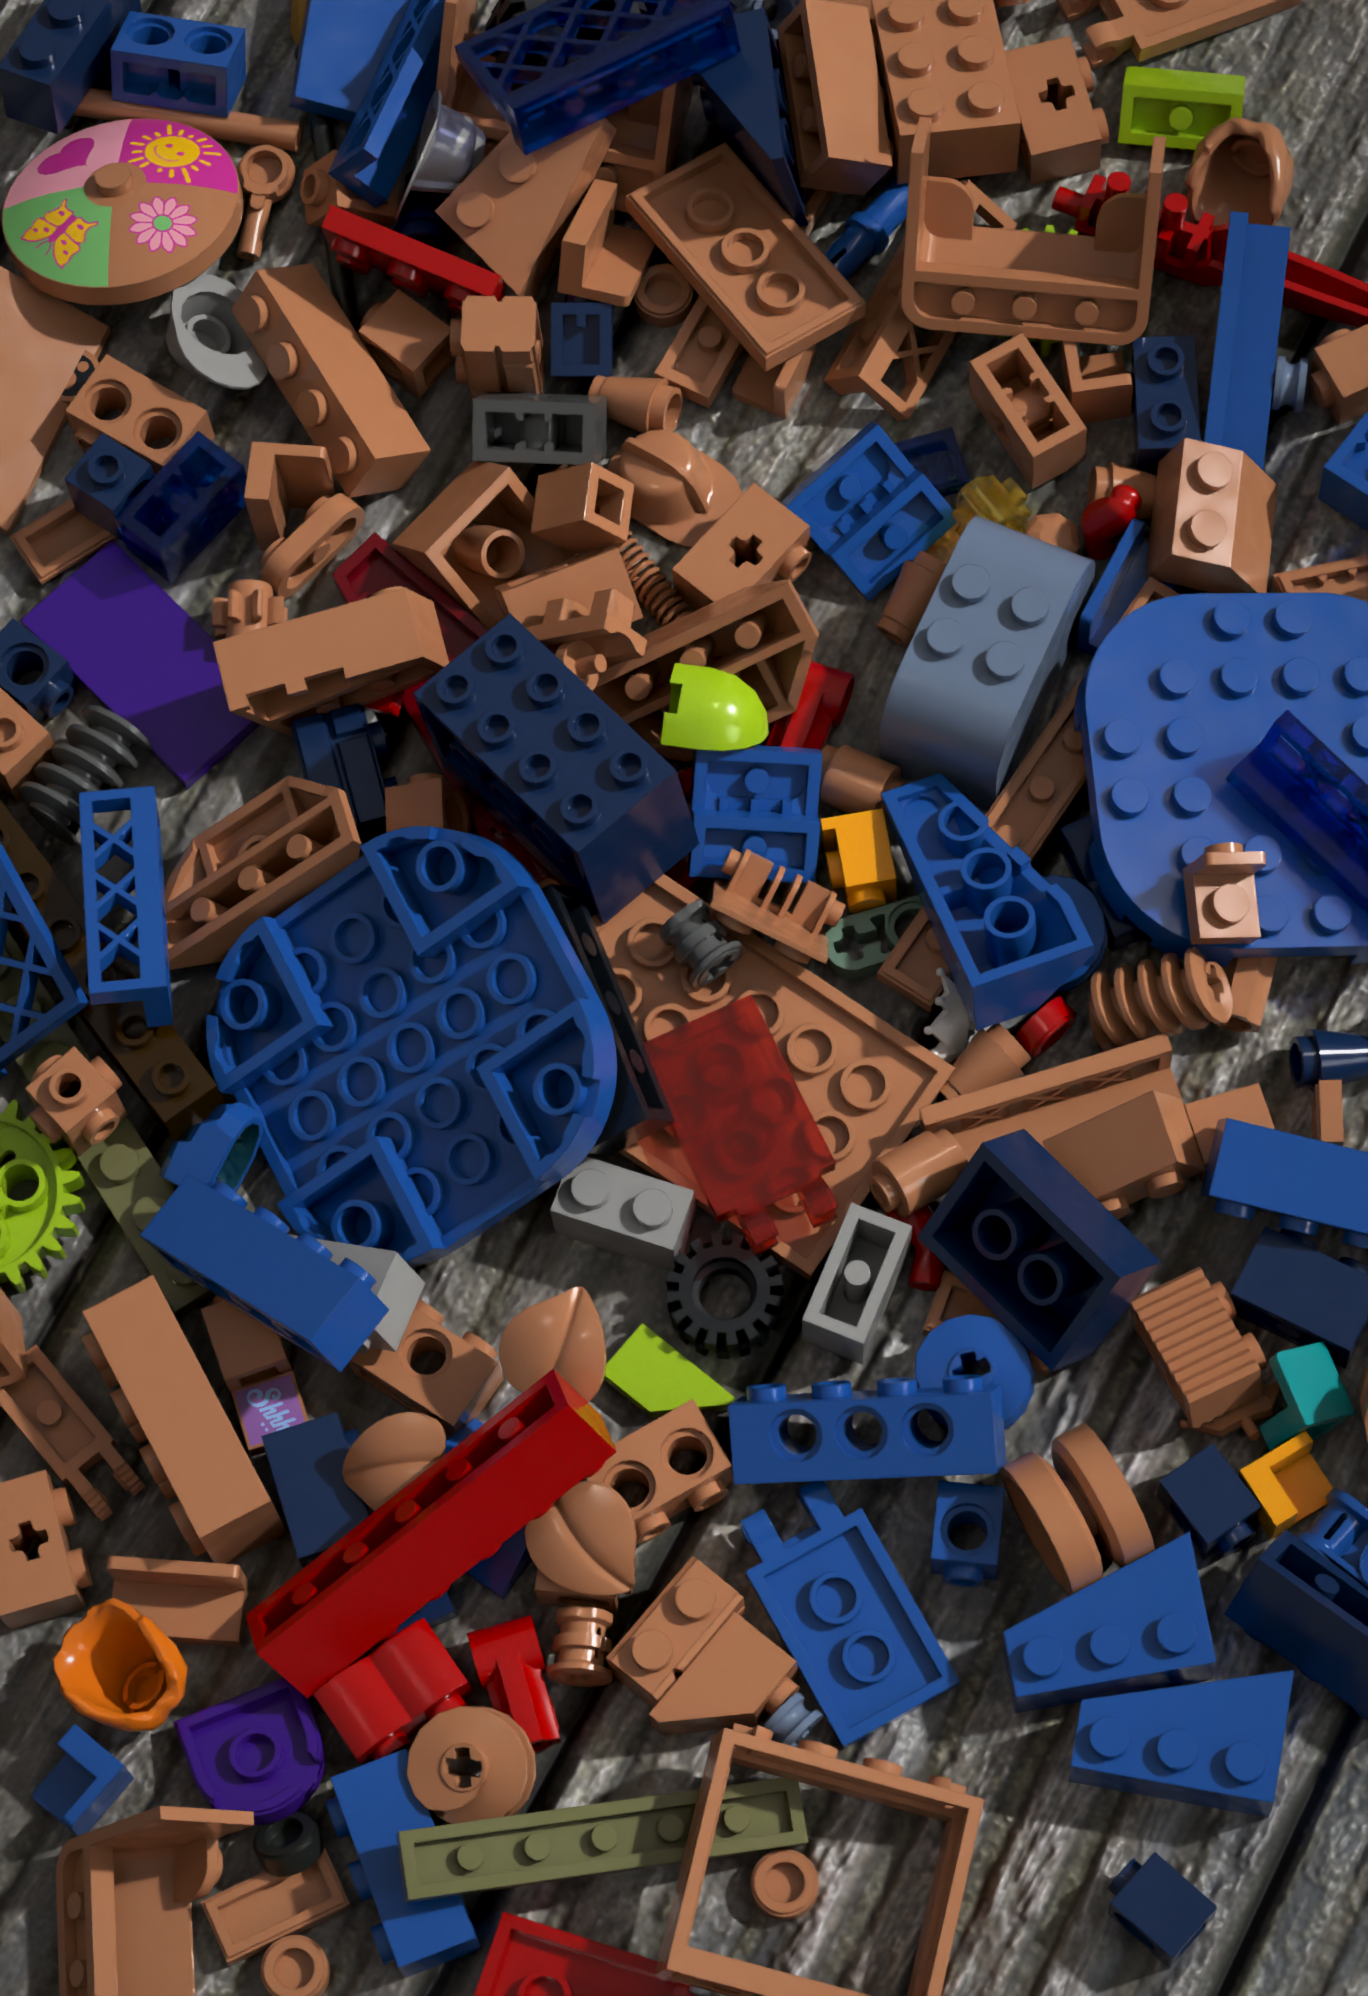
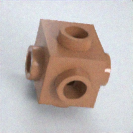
[25,1046,128,1157]

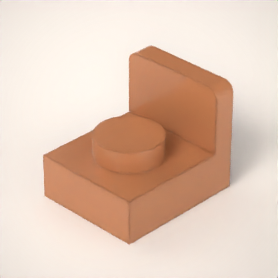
[300,150,398,227]
[1183,842,1266,945]

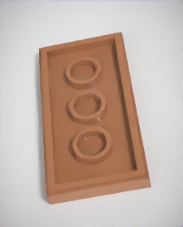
[626,142,866,372]

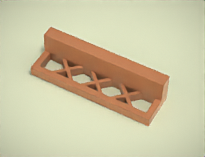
[823,179,1017,421]
[919,1033,1184,1162]

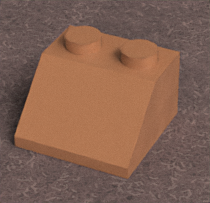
[1145,437,1278,593]
[391,461,578,630]

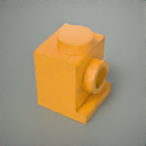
[820,808,897,914]

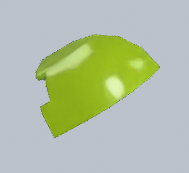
[660,663,769,751]

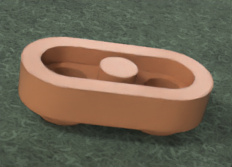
[260,493,365,599]

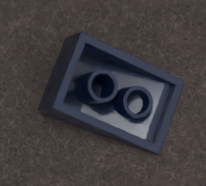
[686,8,808,227]

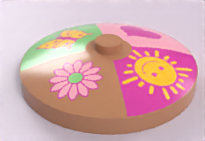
[2,118,244,305]

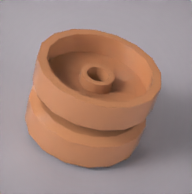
[1000,1422,1155,1596]

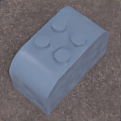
[879,516,1095,811]

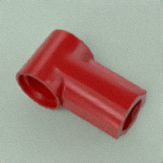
[766,660,855,751]
[467,1615,561,1753]

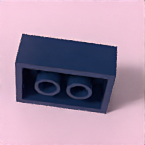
[917,1129,1161,1372]

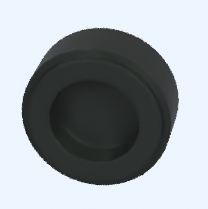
[253,1811,325,1877]

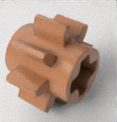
[211,579,288,638]

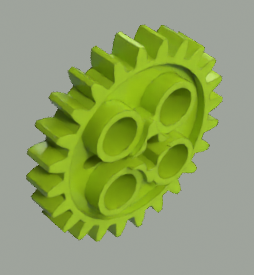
[0,1100,85,1294]

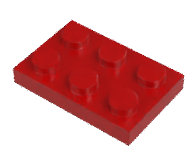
[321,205,506,316]

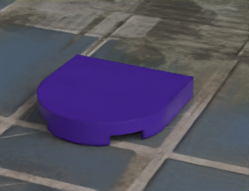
[173,1677,326,1825]

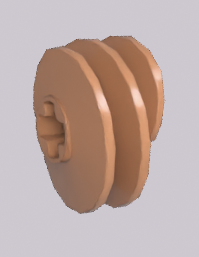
[407,1706,536,1824]

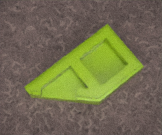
[604,1323,735,1418]

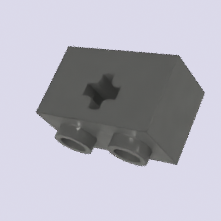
[472,392,607,465]

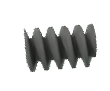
[19,705,152,846]

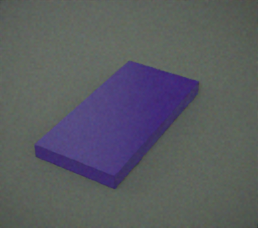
[20,540,260,790]

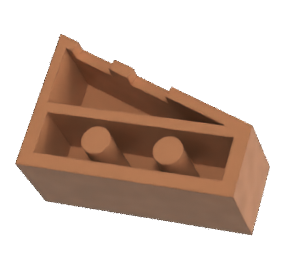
[435,78,617,302]
[213,586,449,737]

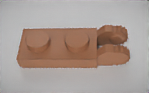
[0,1344,145,1522]

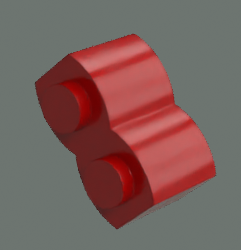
[313,1618,473,1765]

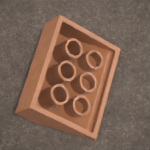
[0,266,111,536]

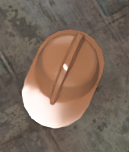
[606,430,743,548]

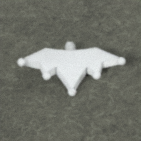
[924,967,985,1063]

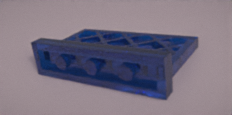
[454,0,741,156]

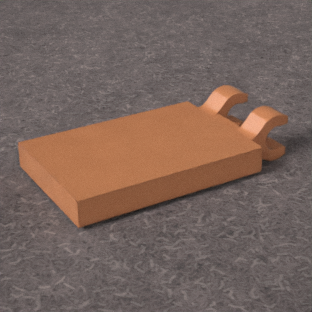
[1057,0,1301,69]

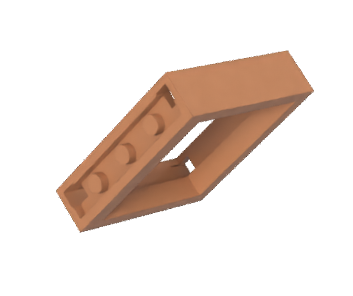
[654,1723,985,1996]

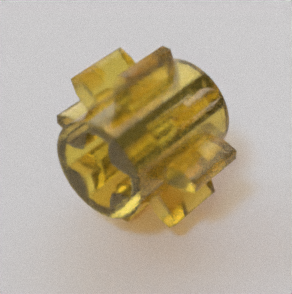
[951,475,1032,536]

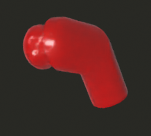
[886,1204,945,1292]

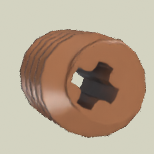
[1089,946,1233,1052]

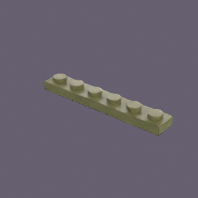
[395,1777,809,1903]

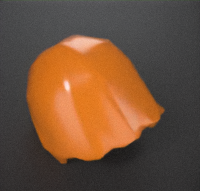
[53,1598,188,1732]

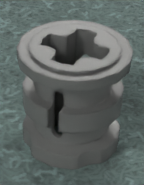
[659,900,745,987]

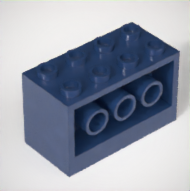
[413,613,700,924]

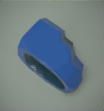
[159,1102,264,1191]

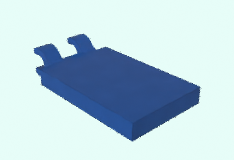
[289,0,411,123]
[740,1481,960,1750]

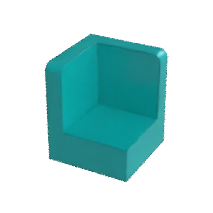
[1259,1341,1355,1451]

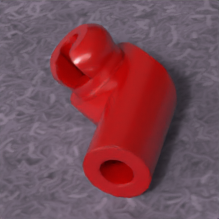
[1081,484,1142,560]

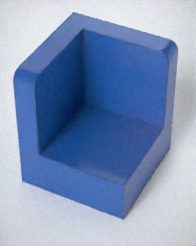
[33,1724,134,1836]

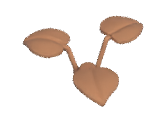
[342,1286,637,1596]

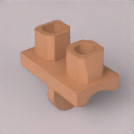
[525,588,647,691]

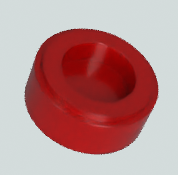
[1015,996,1077,1057]

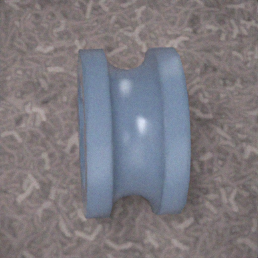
[1271,356,1308,414]
[763,1692,823,1747]

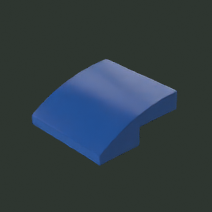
[781,421,960,601]
[688,745,823,883]

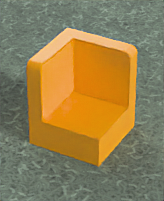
[1238,1431,1333,1540]

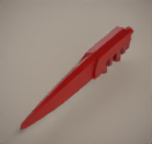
[1052,171,1368,328]

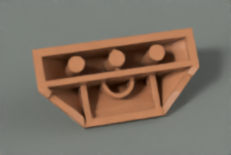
[593,579,819,762]
[165,775,361,970]

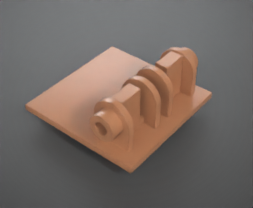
[709,848,846,964]

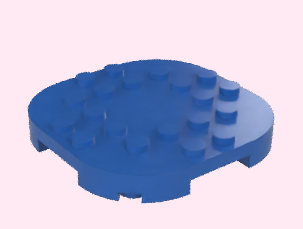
[1074,593,1368,967]
[206,826,617,1267]

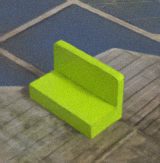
[1118,66,1246,150]

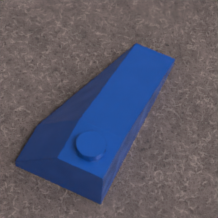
[881,773,1094,1031]

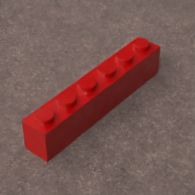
[245,1369,617,1699]

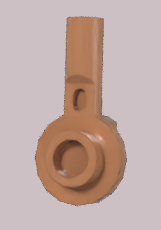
[236,145,296,262]

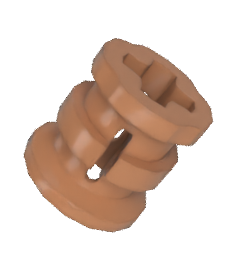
[546,1606,613,1687]

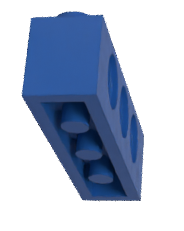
[728,1374,1007,1485]

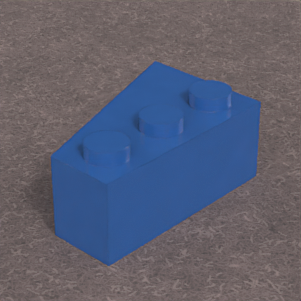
[1003,1531,1217,1714]
[1068,1670,1294,1818]

